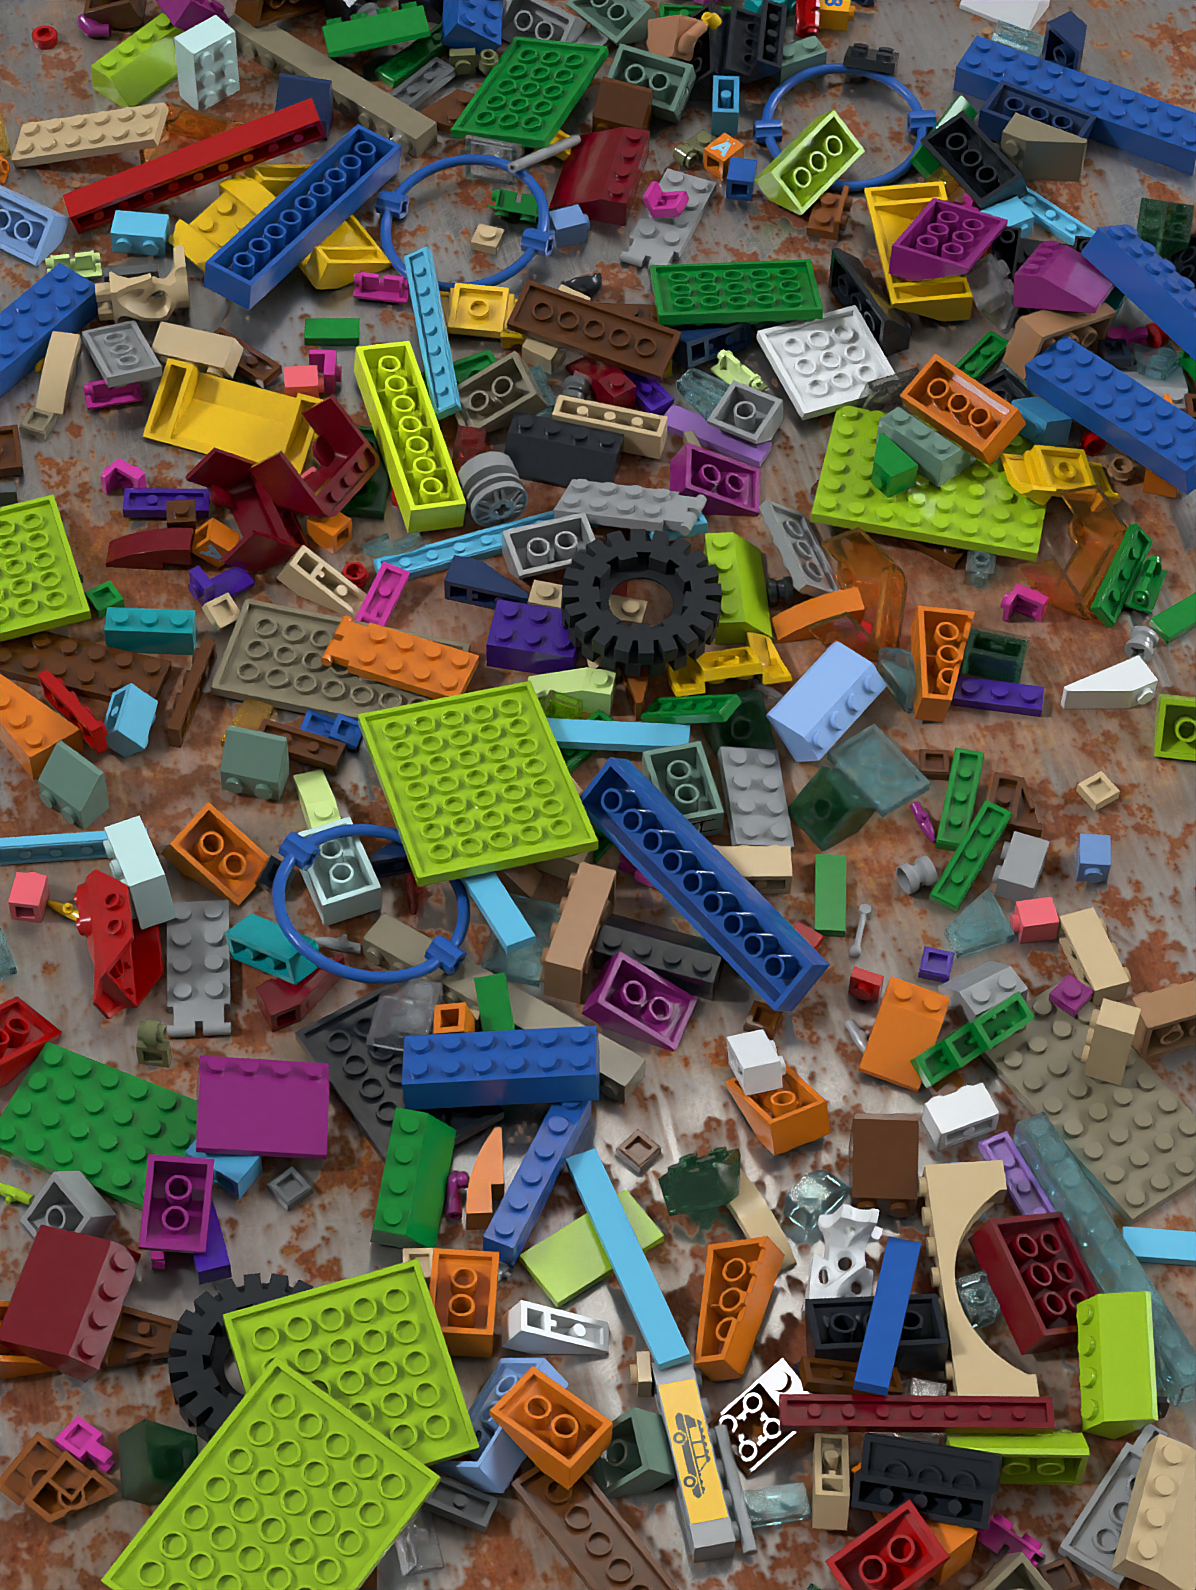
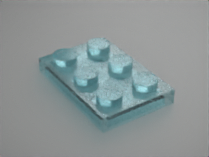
[827,724,930,817]
[479,893,561,987]

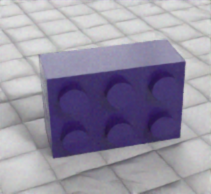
[486,600,580,674]

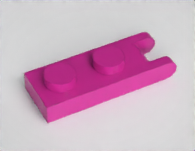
[355,561,410,627]

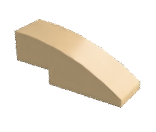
[36,331,82,418]

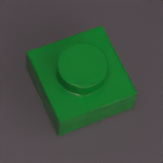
[84,580,125,619]

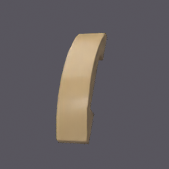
[704,1161,797,1273]

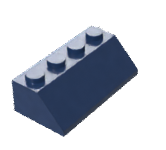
[978,80,1097,143]

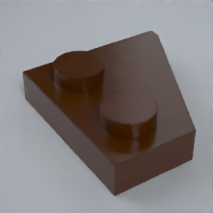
[420,89,475,134]
[988,772,1043,838]
[100,1306,179,1369]

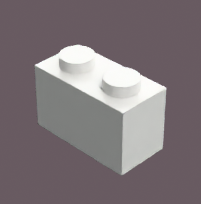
[726,1029,786,1096]
[922,1083,1000,1150]

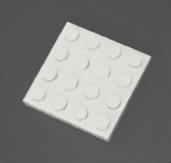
[756,305,903,421]

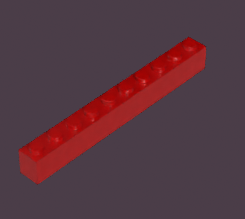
[63,98,327,234]

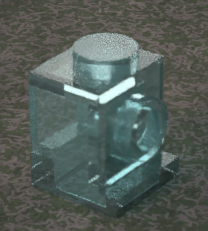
[963,550,996,588]
[955,1270,1000,1327]

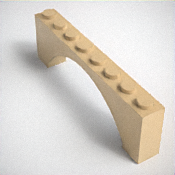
[918,1160,1039,1397]

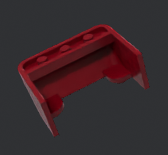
[249,395,380,520]
[185,447,309,573]

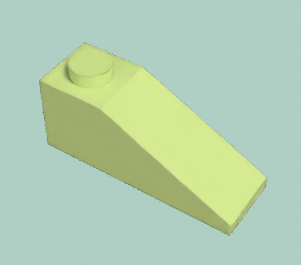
[528,667,616,716]
[293,769,341,829]

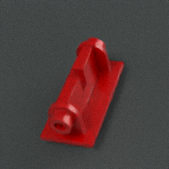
[795,0,820,38]

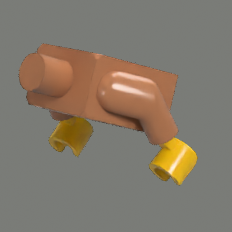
[646,12,722,62]

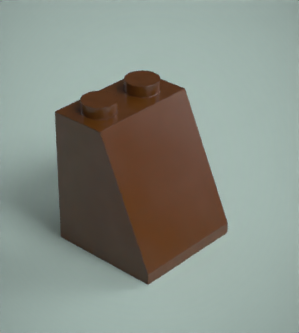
[849,1113,919,1218]

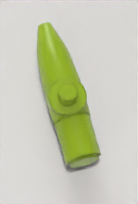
[0,1183,35,1205]

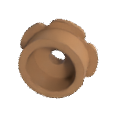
[1107,456,1135,482]

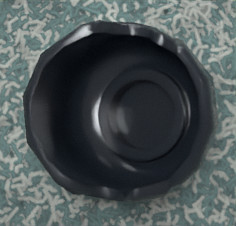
[561,273,603,301]

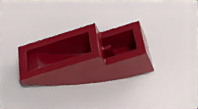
[106,528,194,570]

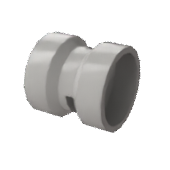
[896,855,937,894]

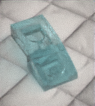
[362,531,425,556]

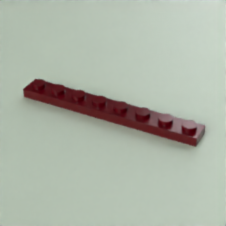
[779,1394,1055,1434]

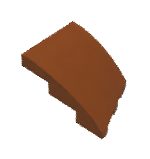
[0,1432,118,1524]

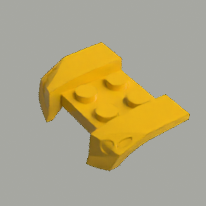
[168,174,276,273]
[439,283,528,349]
[1000,445,1121,510]
[666,632,792,697]

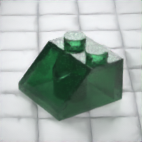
[701,688,776,762]
[788,766,877,851]
[118,1419,198,1506]

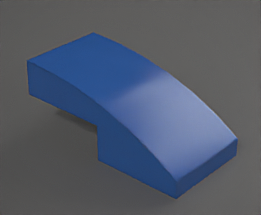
[300,709,362,750]

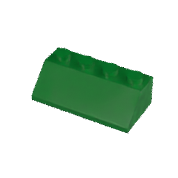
[321,1,431,58]
[370,1107,457,1248]

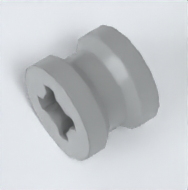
[1124,626,1159,663]

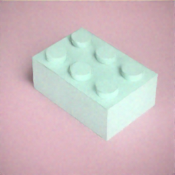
[174,15,240,113]
[102,815,177,930]
[298,817,382,926]

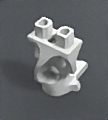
[802,1204,883,1314]

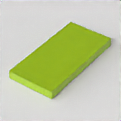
[519,1189,664,1308]

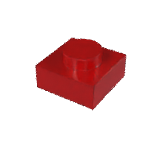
[848,966,884,1003]

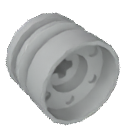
[457,451,528,527]

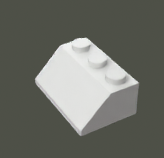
[959,0,1050,35]

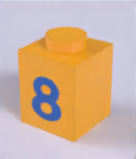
[819,0,855,31]

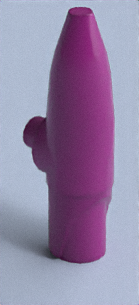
[909,801,936,843]

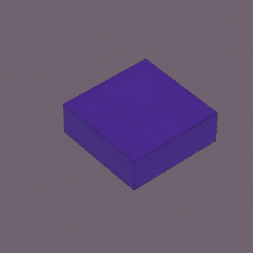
[918,946,955,983]

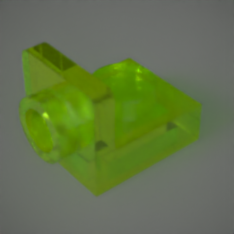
[539,689,583,720]

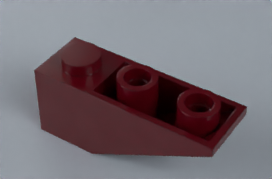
[256,953,345,1033]

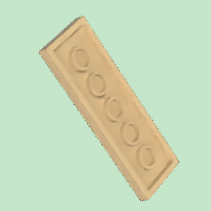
[11,102,169,168]

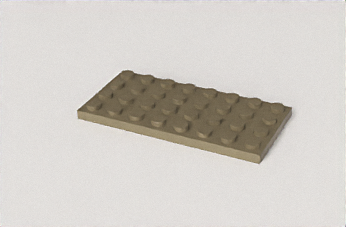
[211,598,471,720]
[980,981,1196,1225]

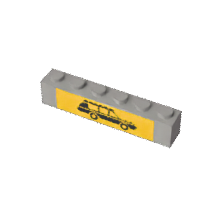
[651,1356,740,1563]

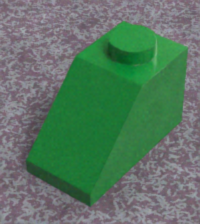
[871,433,918,498]

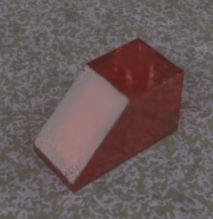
[452,425,487,475]

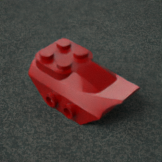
[74,869,163,1019]

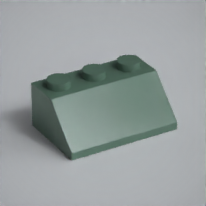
[566,0,658,46]
[876,407,976,487]

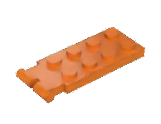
[320,615,479,699]

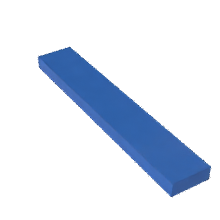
[853,1236,921,1396]

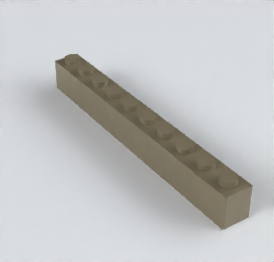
[227,13,437,159]
[363,912,646,1103]

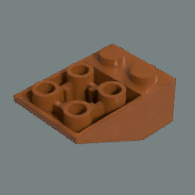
[707,1357,818,1477]

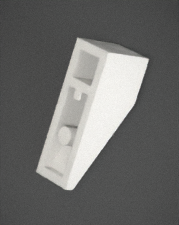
[1061,655,1158,709]
[502,1300,609,1355]

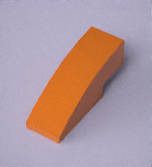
[771,587,865,644]
[466,1127,504,1230]

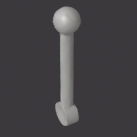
[849,904,871,957]

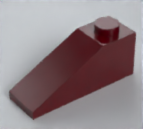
[565,356,636,410]

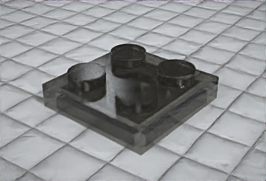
[856,367,920,412]

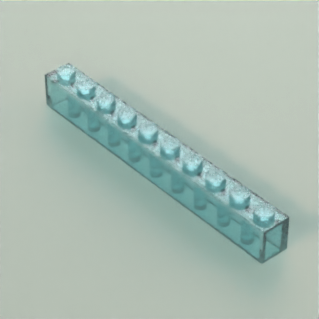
[1012,1112,1196,1407]

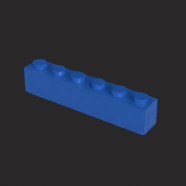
[483,1100,592,1268]

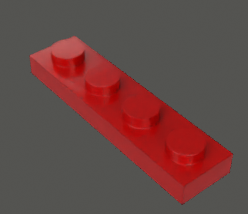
[37,669,108,754]

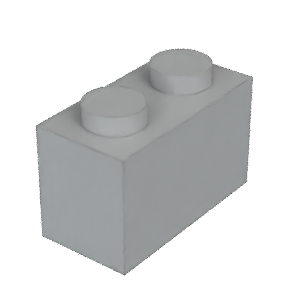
[992,831,1050,902]

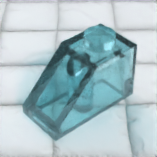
[783,1169,850,1233]

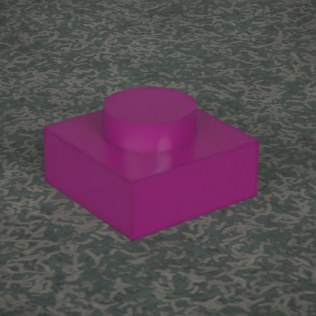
[1048,974,1093,1018]

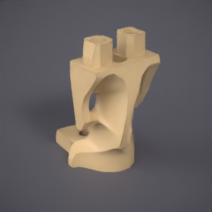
[95,245,190,324]

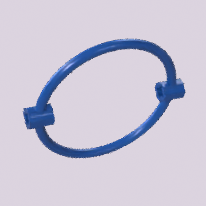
[753,63,936,192]
[375,154,555,292]
[272,824,470,984]

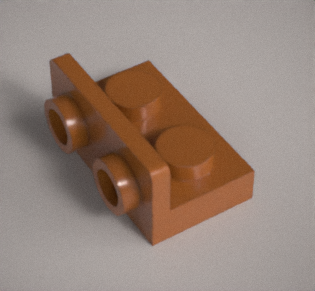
[806,185,853,241]

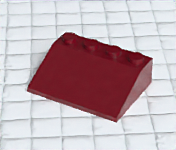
[549,127,650,227]
[968,1211,1101,1355]
[0,1225,142,1383]

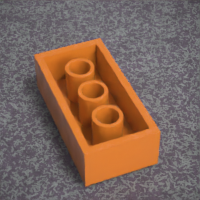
[899,353,1026,466]

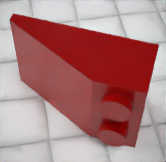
[0,996,62,1088]
[825,1499,951,1590]

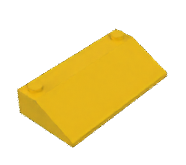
[245,164,391,290]
[864,181,973,322]
[142,358,323,475]

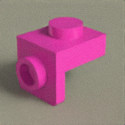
[643,181,689,218]
[309,350,342,394]
[100,458,147,495]
[1000,583,1049,622]

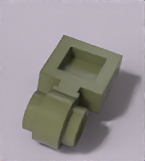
[449,48,499,75]
[673,129,717,168]
[136,1019,172,1068]

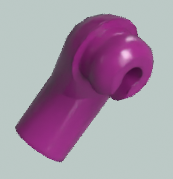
[77,14,112,37]
[445,1171,470,1221]

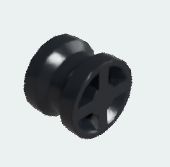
[766,576,794,607]

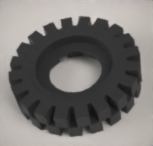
[561,529,722,676]
[168,1273,314,1443]

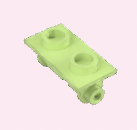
[45,250,102,279]
[710,350,768,392]

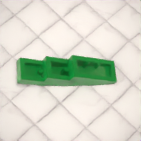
[909,991,1035,1088]

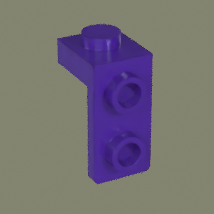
[188,566,255,606]

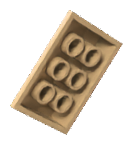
[1111,1434,1196,1590]

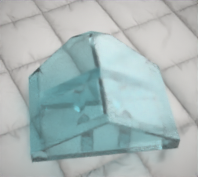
[877,647,916,714]

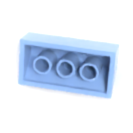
[0,185,70,266]
[766,641,887,762]
[435,1358,569,1493]

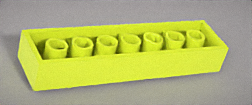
[353,341,466,533]

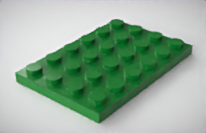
[451,36,609,149]
[650,259,823,327]
[0,1042,196,1211]

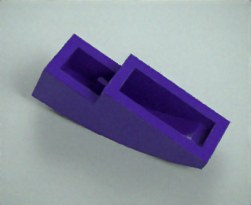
[191,1200,232,1285]

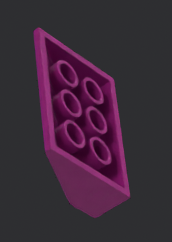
[888,198,1008,281]
[1013,241,1115,313]
[196,1055,329,1160]

